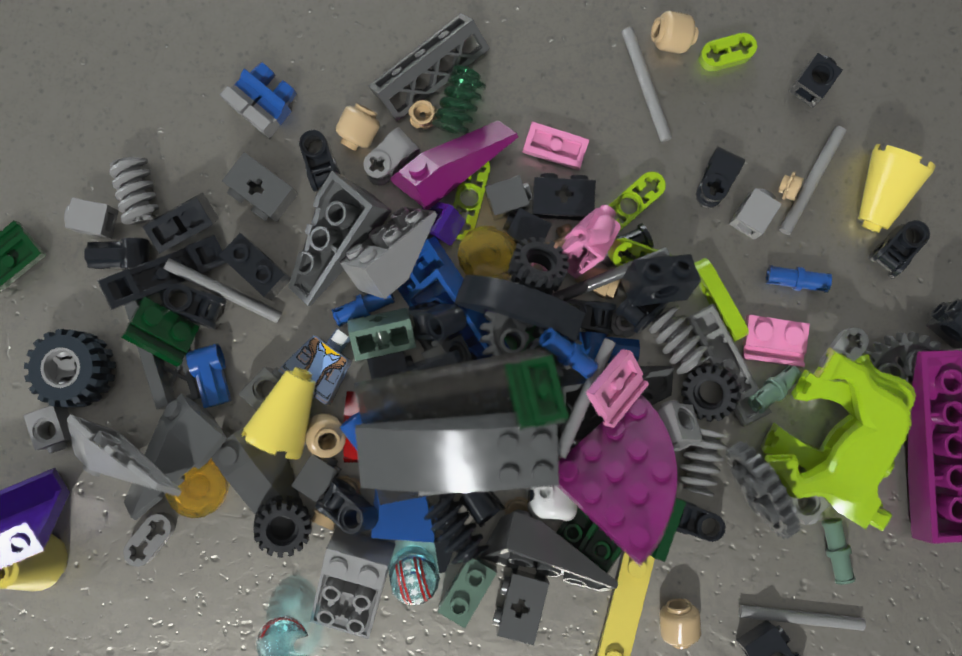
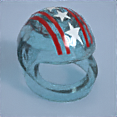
[389,546,440,606]
[256,616,308,656]

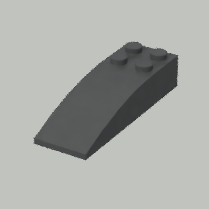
[355,412,559,492]

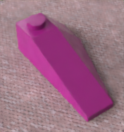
[390,120,518,210]

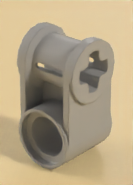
[363,128,421,186]

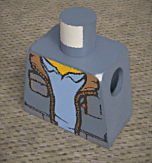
[278,328,352,405]

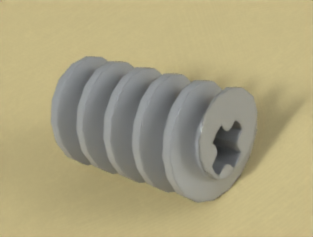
[109,157,159,224]
[649,305,713,375]
[677,428,729,497]

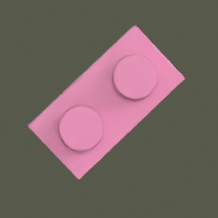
[522,121,589,170]

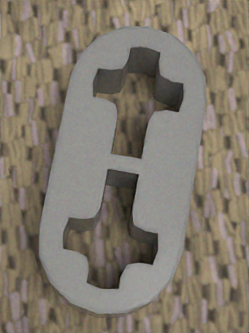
[818,328,869,368]
[123,512,176,567]

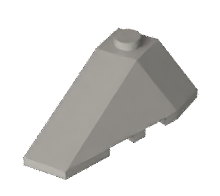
[67,414,182,497]

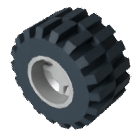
[24,329,116,407]

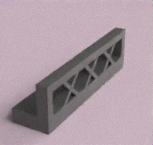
[368,13,490,121]
[124,289,201,409]

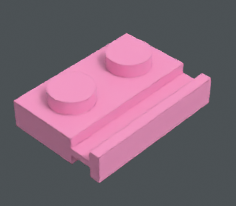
[741,315,810,368]
[585,349,649,428]

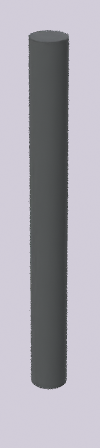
[552,247,670,301]

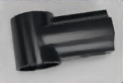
[84,238,150,270]

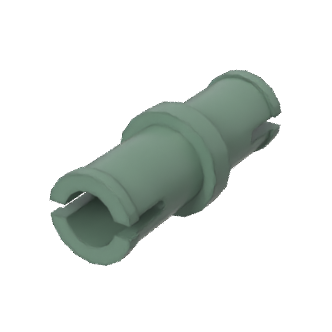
[748,365,802,414]
[822,518,856,584]

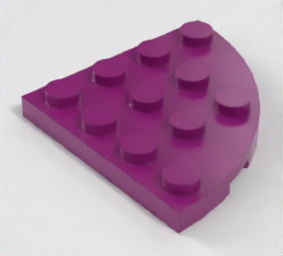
[557,395,677,566]

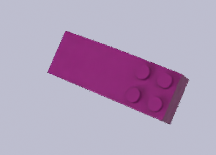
[908,350,962,544]

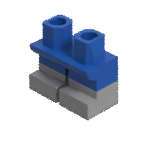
[219,62,297,139]

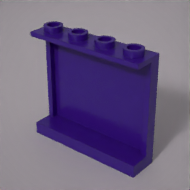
[0,468,70,569]

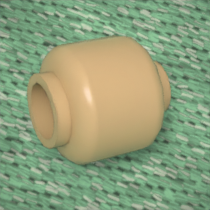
[651,11,699,54]
[335,103,380,151]
[305,413,346,458]
[659,599,701,649]

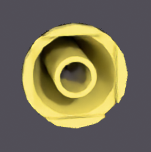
[858,144,936,233]
[241,367,316,460]
[0,534,68,591]

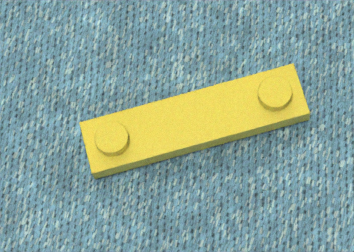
[596,551,655,656]

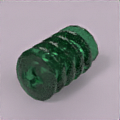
[432,65,486,134]

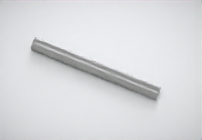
[622,27,672,142]
[779,126,846,235]
[164,258,282,323]
[557,338,616,458]
[738,605,866,631]

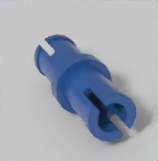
[765,265,832,293]
[332,294,395,327]
[539,328,598,378]

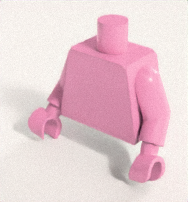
[530,205,621,279]

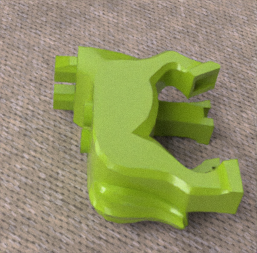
[760,347,916,531]

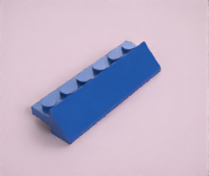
[398,236,513,415]

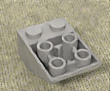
[339,207,437,299]
[310,527,396,639]

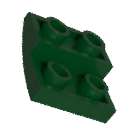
[557,506,623,573]

